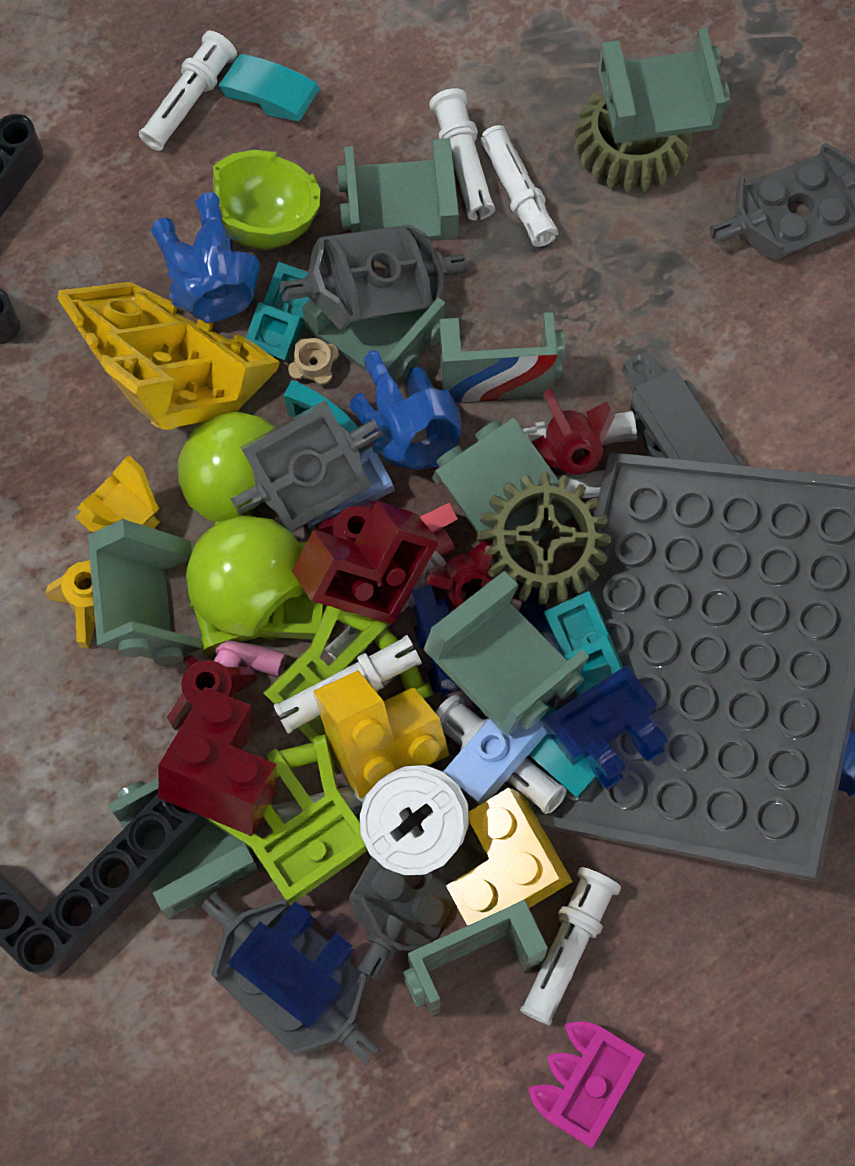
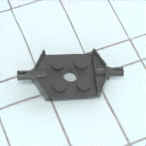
[710,143,855,259]
[280,224,468,331]
[349,790,488,981]
[201,892,381,1066]

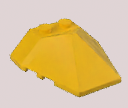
[57,282,280,430]

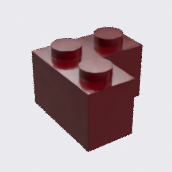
[292,501,439,625]
[158,687,276,836]

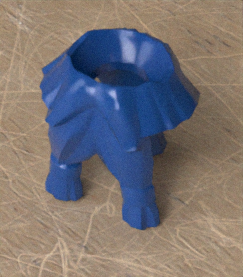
[151,192,261,323]
[349,350,462,470]

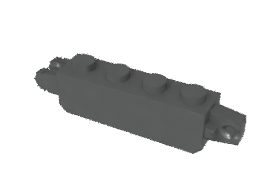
[622,351,746,466]

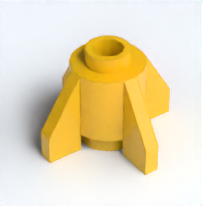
[75,455,160,532]
[45,559,95,649]

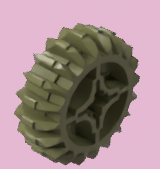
[574,89,693,194]
[477,472,611,605]

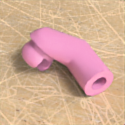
[214,641,286,677]

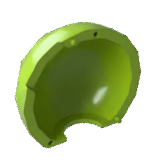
[213,150,320,251]
[177,411,276,522]
[186,516,304,637]

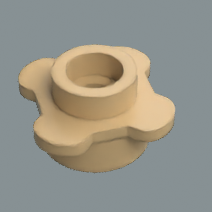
[288,338,339,386]

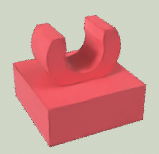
[420,502,458,557]

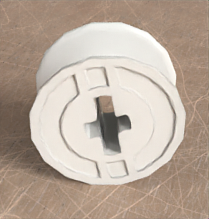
[360,765,469,875]

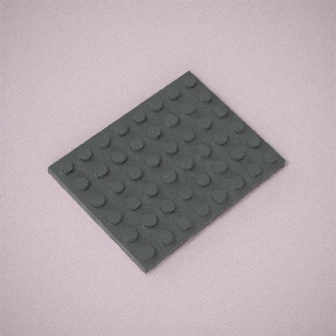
[524,453,855,883]

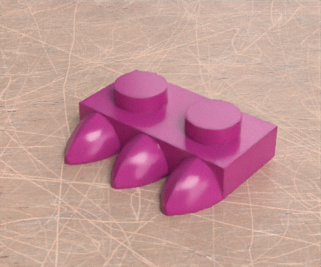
[529,1021,645,1149]

